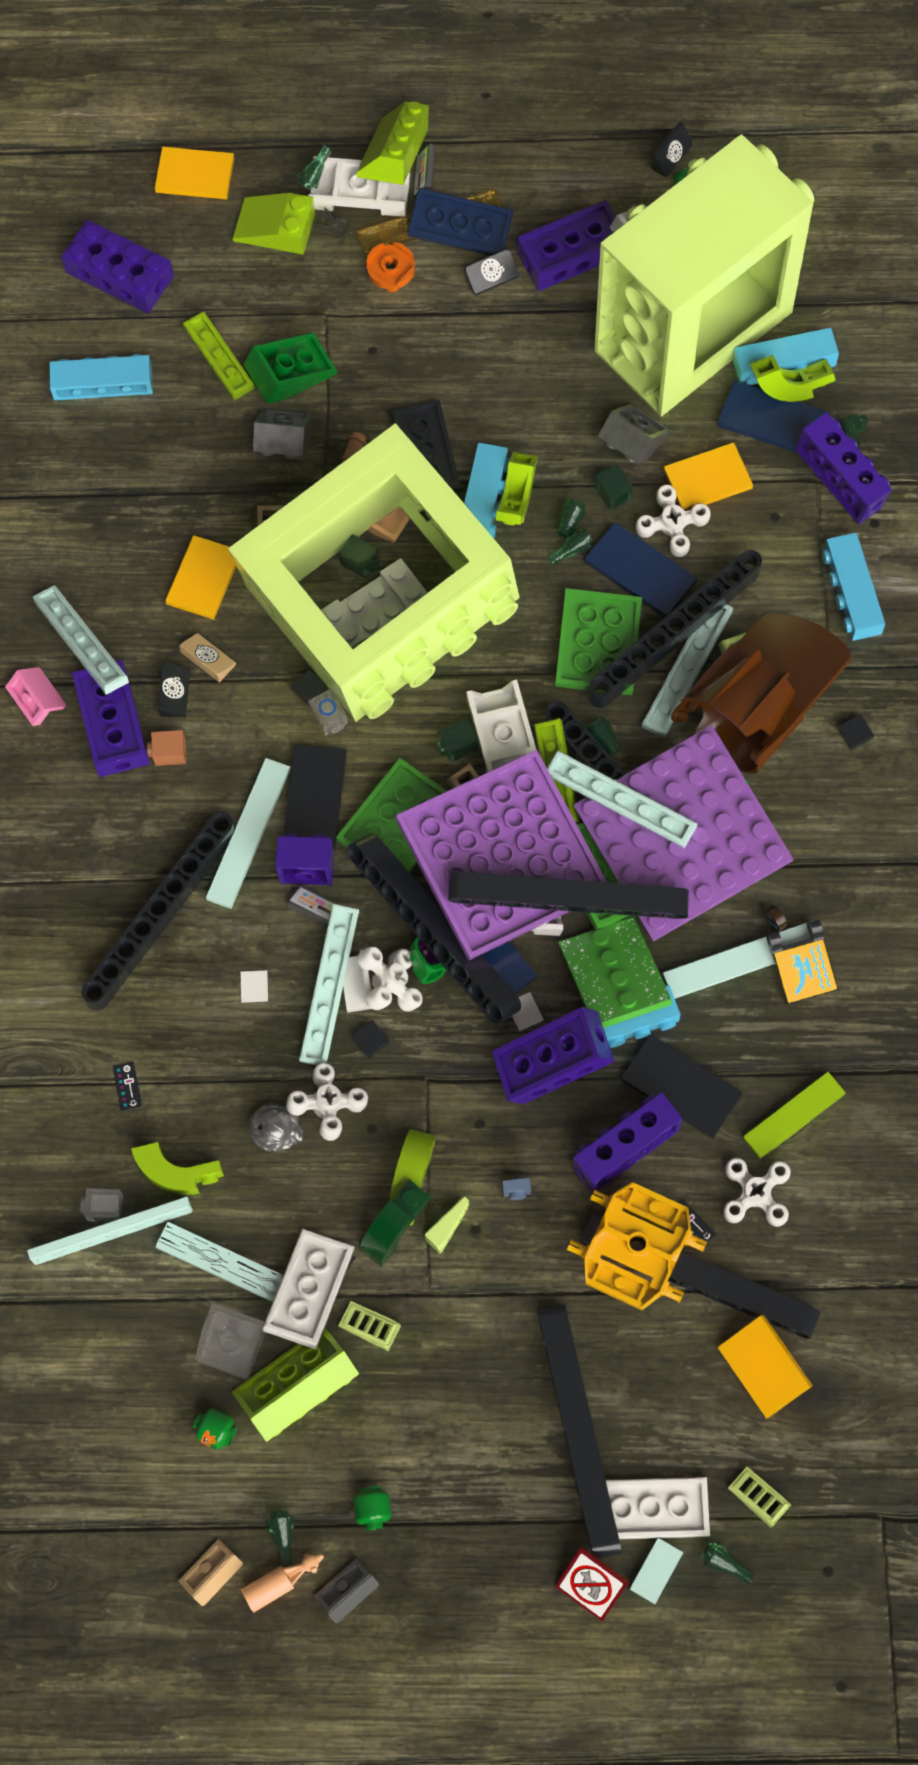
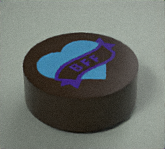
[763,905,787,932]

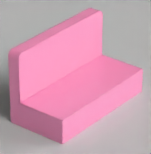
[5,667,66,726]

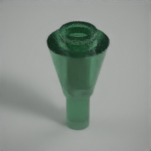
[297,145,332,190]
[548,527,593,566]
[265,1510,294,1566]
[702,1541,754,1584]

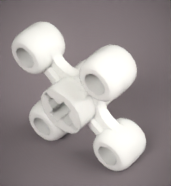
[636,485,710,557]
[357,947,423,1012]
[286,1063,368,1141]
[723,1158,791,1227]

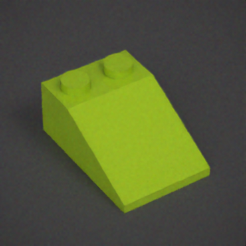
[233,193,315,255]

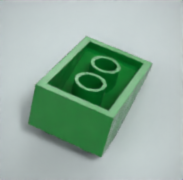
[243,333,338,404]

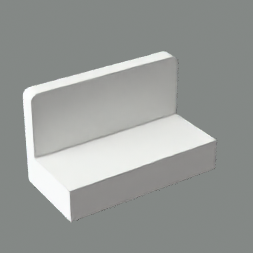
[343,949,372,1013]

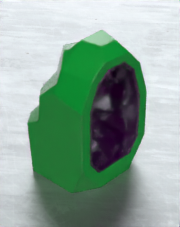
[410,937,447,985]

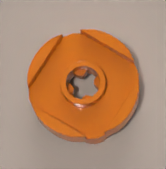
[366,242,415,292]

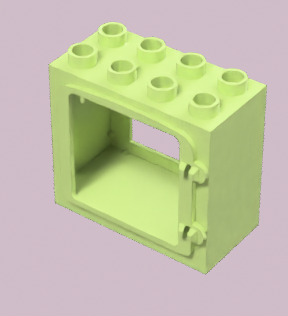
[594,134,814,417]
[228,423,520,722]

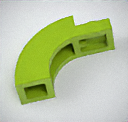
[750,355,836,402]
[496,452,538,525]
[389,1129,436,1226]
[131,1142,224,1195]

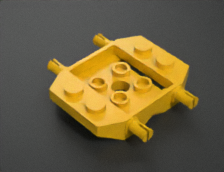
[567,1182,707,1311]

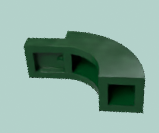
[360,1179,431,1267]

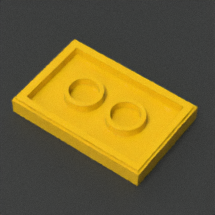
[155,147,234,200]
[663,443,753,511]
[166,535,236,620]
[718,1315,813,1419]

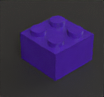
[276,834,335,886]

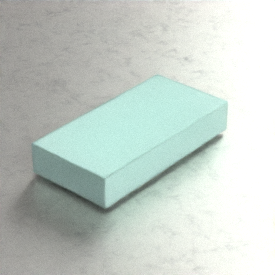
[630,1538,683,1605]

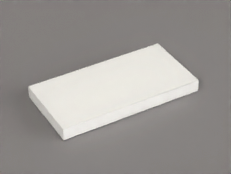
[263,1229,354,1349]
[606,1477,710,1539]

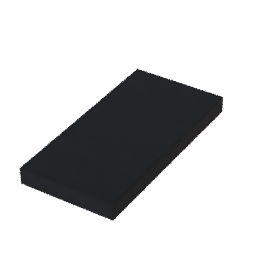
[391,400,461,493]
[283,745,347,850]
[621,1035,743,1139]

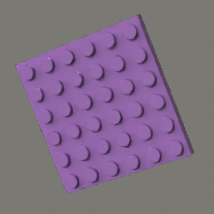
[574,725,793,942]
[395,750,607,961]

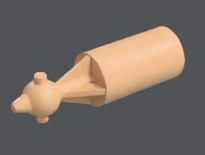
[241,1553,324,1613]

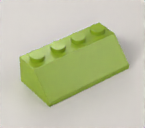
[356,101,429,185]
[232,1327,359,1442]

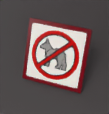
[555,1546,630,1621]

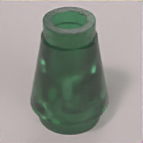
[556,498,585,538]
[586,717,621,756]

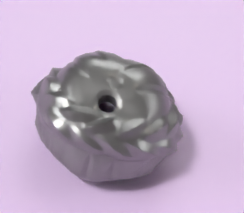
[249,1103,303,1152]

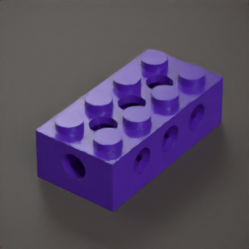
[517,200,616,292]
[61,220,174,314]
[795,412,892,525]
[72,660,150,778]
[492,1007,615,1105]
[572,1093,683,1195]

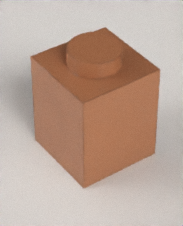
[147,730,187,766]

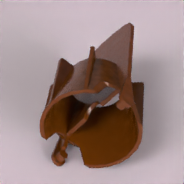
[671,613,851,774]

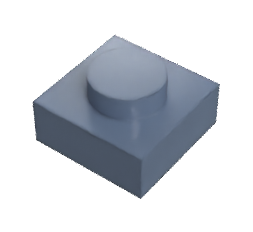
[502,1178,531,1200]

